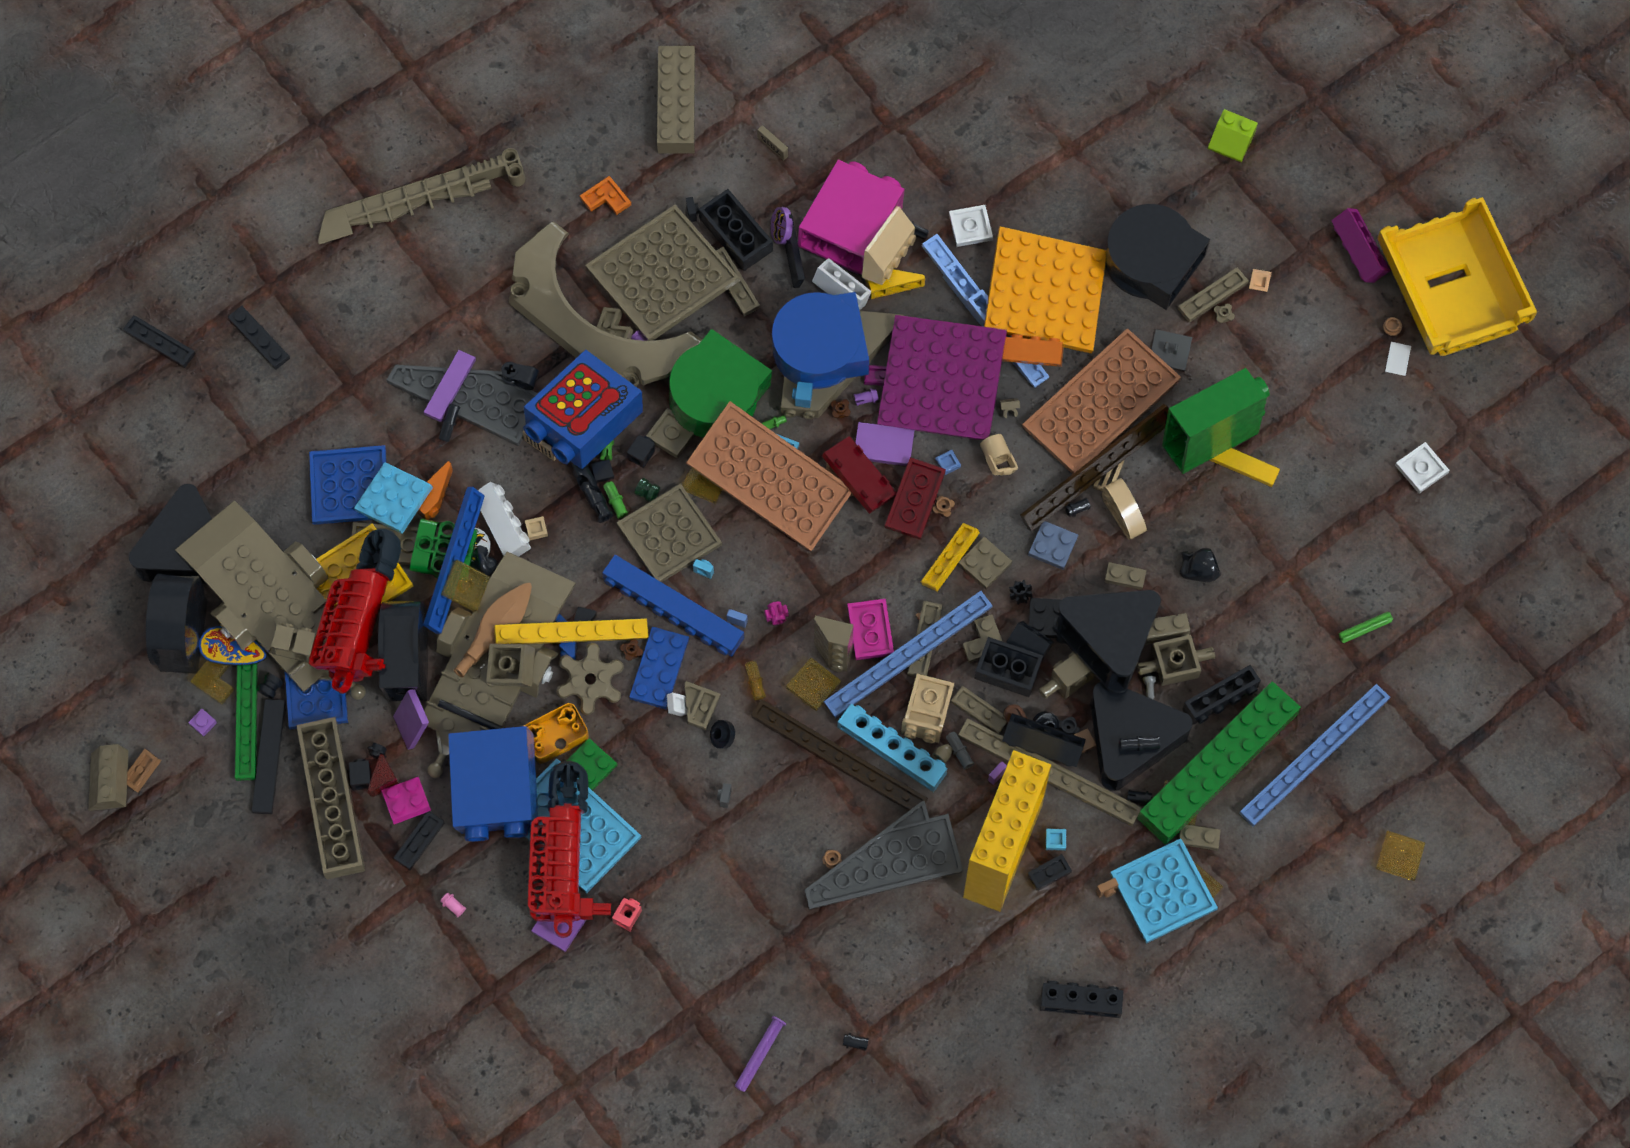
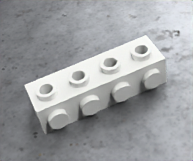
[478,482,531,557]

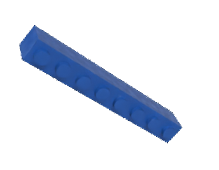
[602,555,744,657]

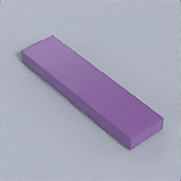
[424,350,476,422]

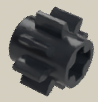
[1009,580,1033,605]

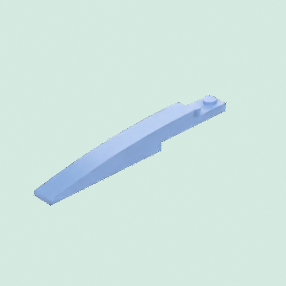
[922,234,1049,388]

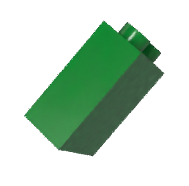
[1162,368,1270,474]

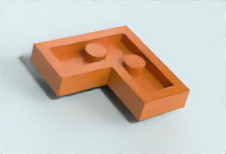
[580,176,631,215]

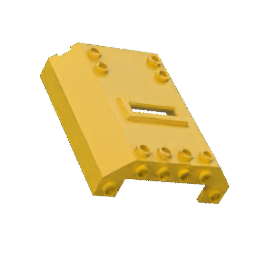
[1377,197,1537,356]

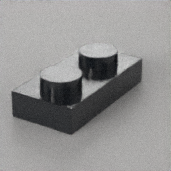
[1027,854,1072,891]

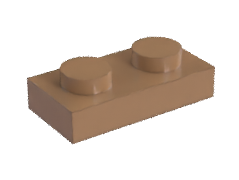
[127,749,161,792]

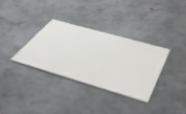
[1385,342,1411,376]

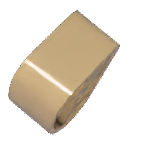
[1102,478,1147,540]

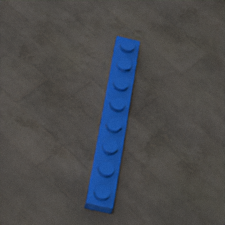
[423,487,485,634]

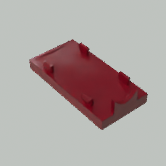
[822,436,897,514]
[885,457,946,540]

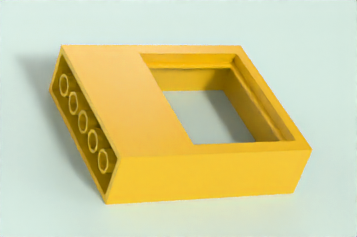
[963,750,1052,912]

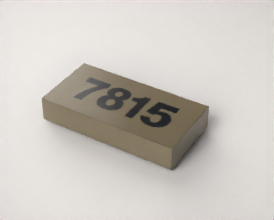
[757,126,788,161]

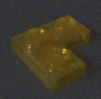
[190,660,234,705]

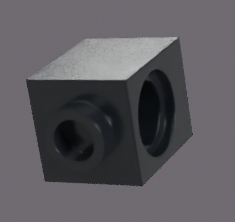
[627,435,656,468]
[349,759,373,791]

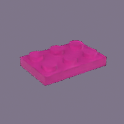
[847,599,894,660]

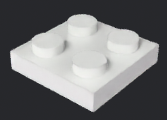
[949,205,993,247]
[1395,442,1450,494]

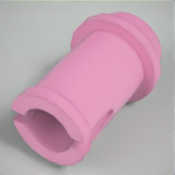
[440,893,466,917]

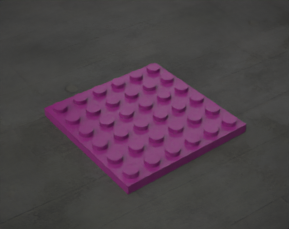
[877,315,1007,440]

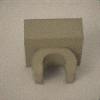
[999,398,1020,418]

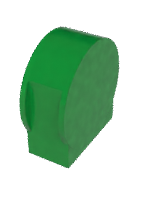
[669,329,772,438]

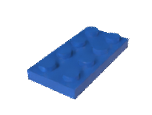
[629,627,689,710]

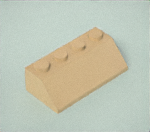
[862,206,916,285]

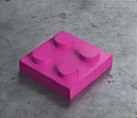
[381,776,431,825]

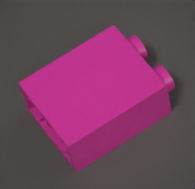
[798,160,905,275]

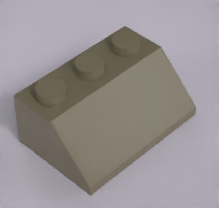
[88,744,129,811]

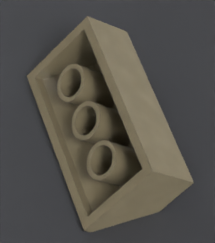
[814,615,853,672]

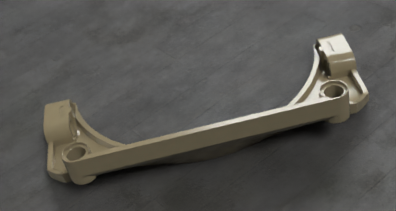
[509,222,702,387]

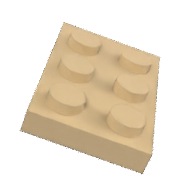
[901,674,954,743]

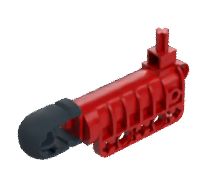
[309,529,401,694]
[528,761,611,938]

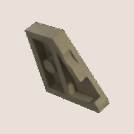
[685,681,721,731]

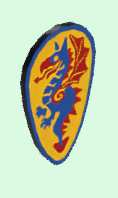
[199,626,267,665]

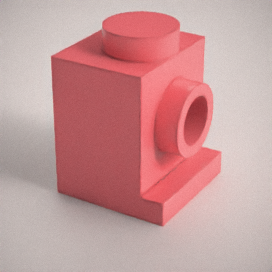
[612,898,642,932]

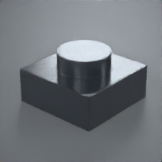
[686,197,699,222]

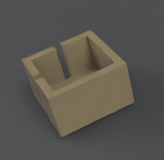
[271,623,316,663]

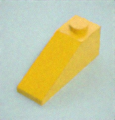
[865,269,925,299]

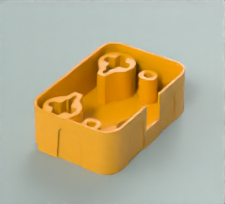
[524,703,589,764]

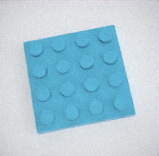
[1110,838,1218,944]

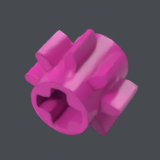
[765,601,789,625]

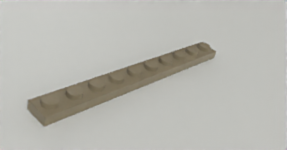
[958,718,1142,827]

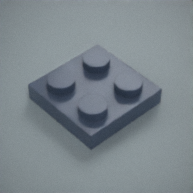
[1028,521,1078,570]

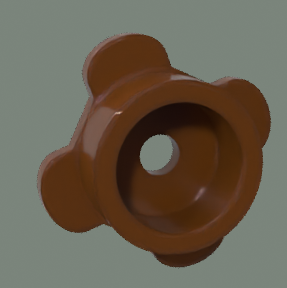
[831,399,851,418]
[620,639,643,661]

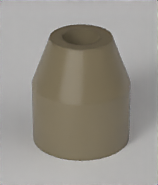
[932,744,953,763]

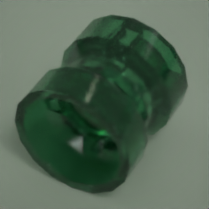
[634,478,660,502]

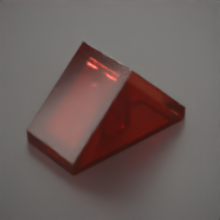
[368,754,398,797]

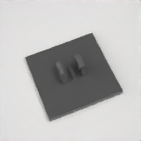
[1151,329,1192,371]

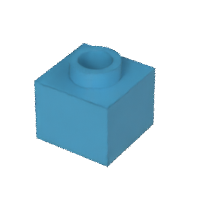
[792,382,813,408]

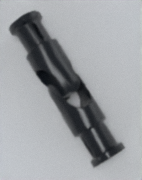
[569,461,613,523]

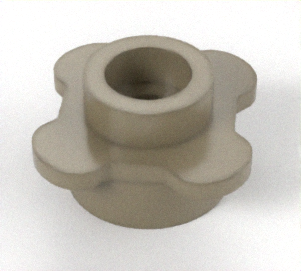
[1214,304,1235,323]

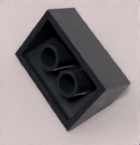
[974,637,1043,697]

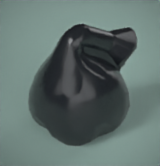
[469,545,499,590]
[1180,548,1221,582]

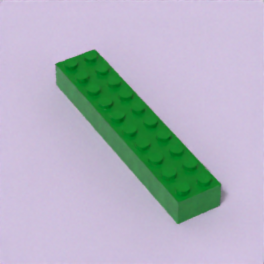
[1137,681,1301,845]

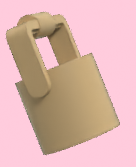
[980,434,1018,476]

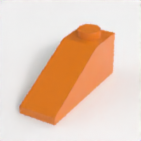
[417,461,453,520]

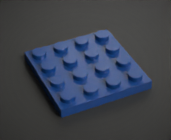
[309,445,387,525]

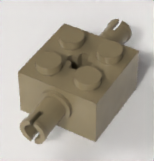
[1137,635,1215,686]
[1039,652,1095,699]

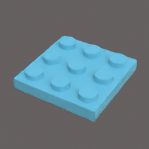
[354,462,433,534]

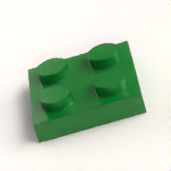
[567,738,618,791]

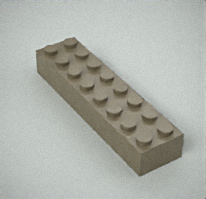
[296,717,366,880]

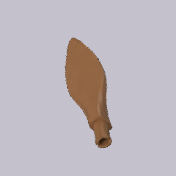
[453,583,532,678]

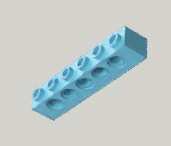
[837,704,948,792]

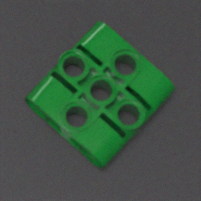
[410,519,478,582]

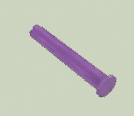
[735,1016,786,1092]

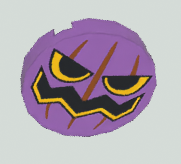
[771,207,793,244]

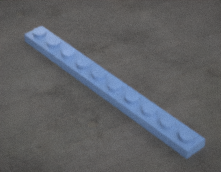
[824,591,992,718]
[1239,684,1390,827]

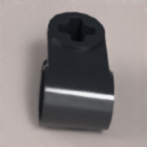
[501,362,539,390]

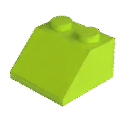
[1208,109,1258,162]

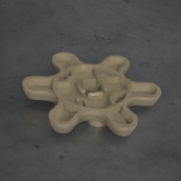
[556,643,624,715]

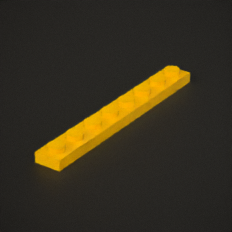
[494,619,648,644]

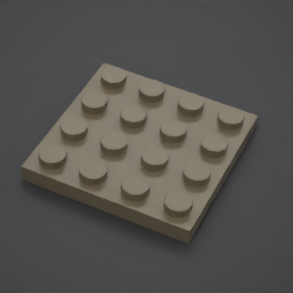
[617,483,722,582]

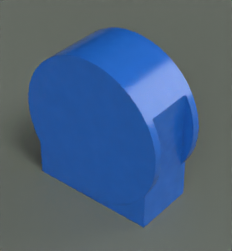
[772,292,869,389]

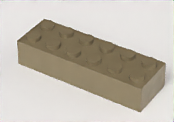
[657,46,695,154]

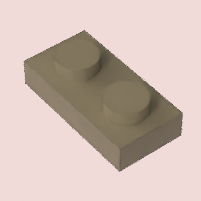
[1105,562,1146,590]
[1179,825,1221,851]

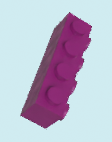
[1332,208,1391,283]

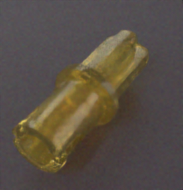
[745,661,766,700]

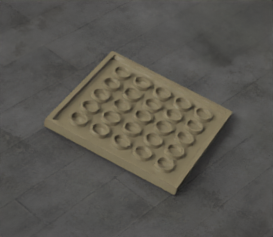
[585,205,740,341]

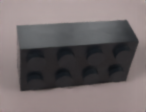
[699,189,773,271]

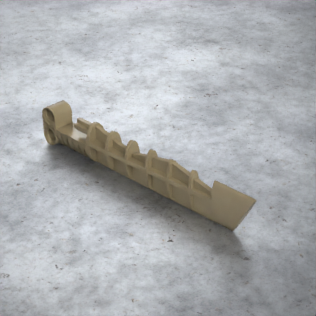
[318,148,526,244]

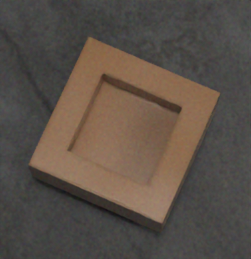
[1096,878,1119,898]

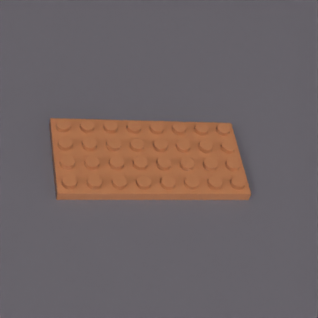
[1022,328,1181,474]
[686,401,852,552]

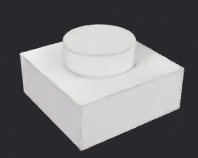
[667,692,687,716]

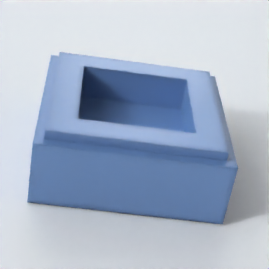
[935,450,961,475]
[727,609,748,628]

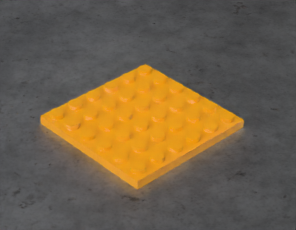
[984,226,1106,353]

